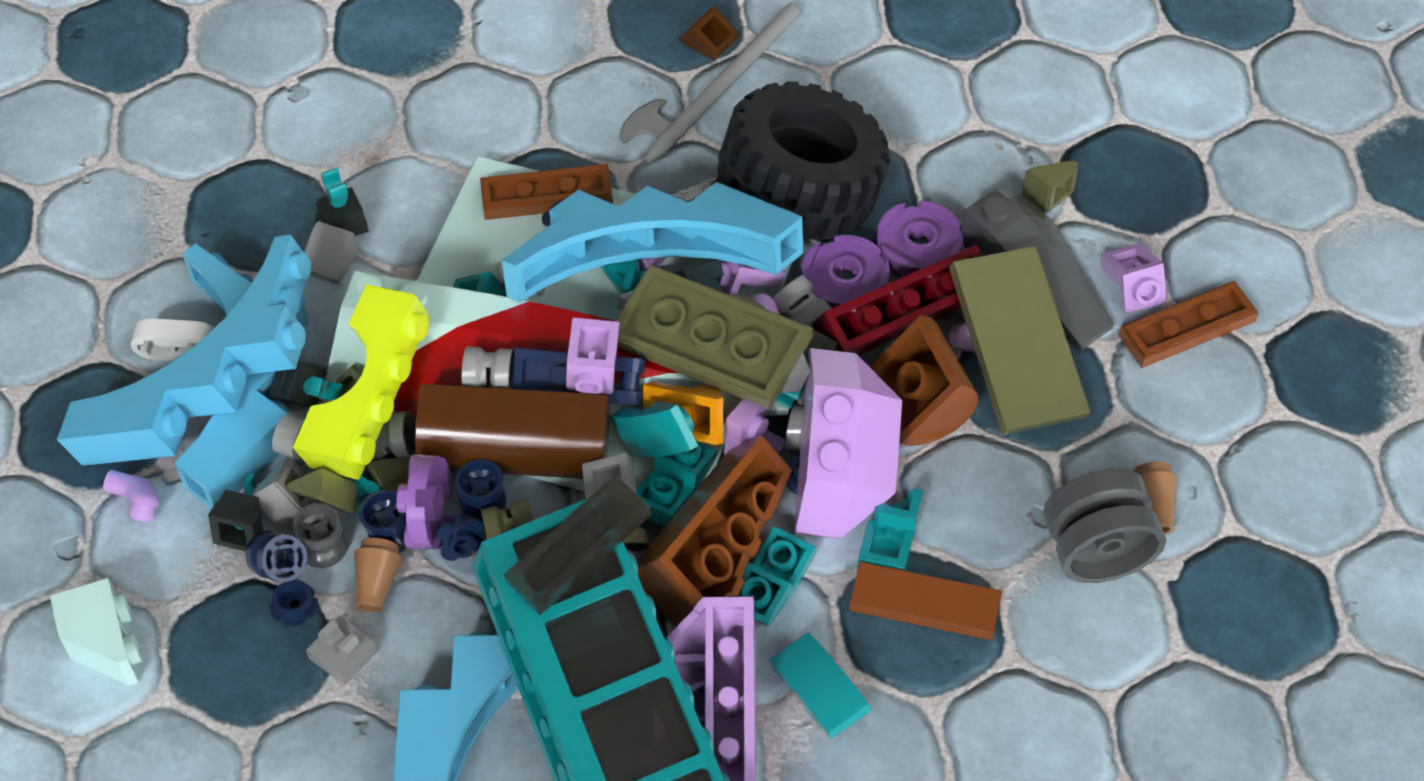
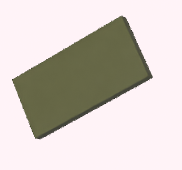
[949,246,1091,436]
[615,264,813,410]

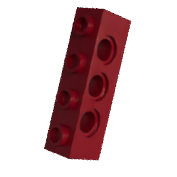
[812,245,983,356]

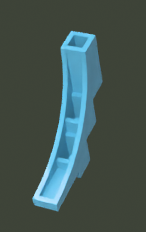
[502,182,803,303]
[57,235,312,466]
[175,243,309,509]
[393,579,653,781]

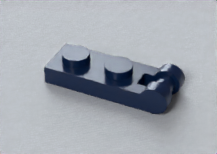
[512,347,646,405]

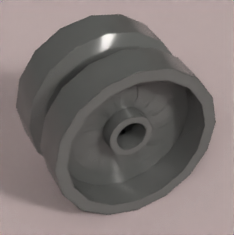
[1043,468,1167,583]

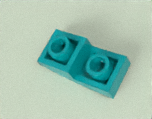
[609,401,698,458]
[636,441,717,527]
[738,526,818,627]
[769,632,872,739]

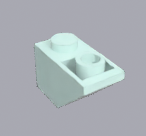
[50,578,142,686]

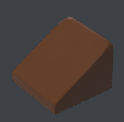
[679,6,741,61]

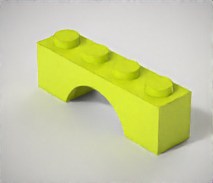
[292,284,430,480]

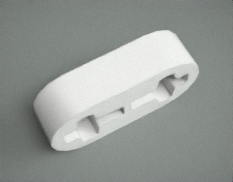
[131,318,214,361]

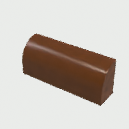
[415,384,611,479]

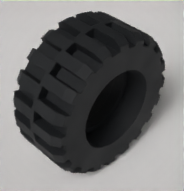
[717,81,890,240]

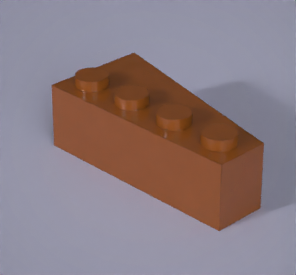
[636,435,792,627]

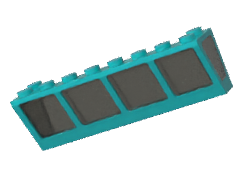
[472,494,730,781]

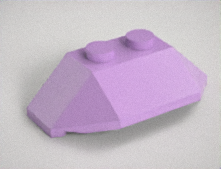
[794,348,902,539]
[653,597,757,781]

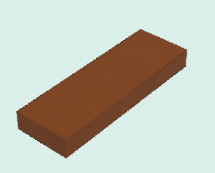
[480,164,613,220]
[1118,281,1259,368]
[849,562,1002,641]

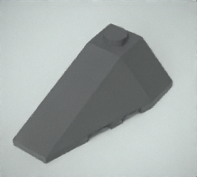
[961,189,1114,351]

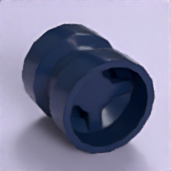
[455,459,507,521]
[359,490,407,553]
[245,530,308,583]

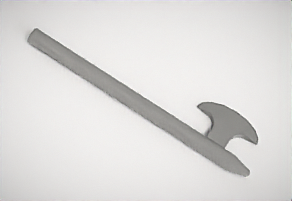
[620,3,800,162]

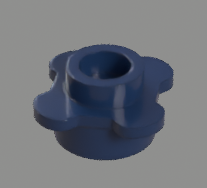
[437,514,485,561]

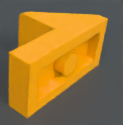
[643,381,723,445]

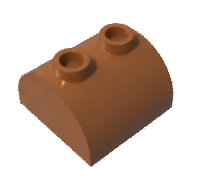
[870,315,978,446]

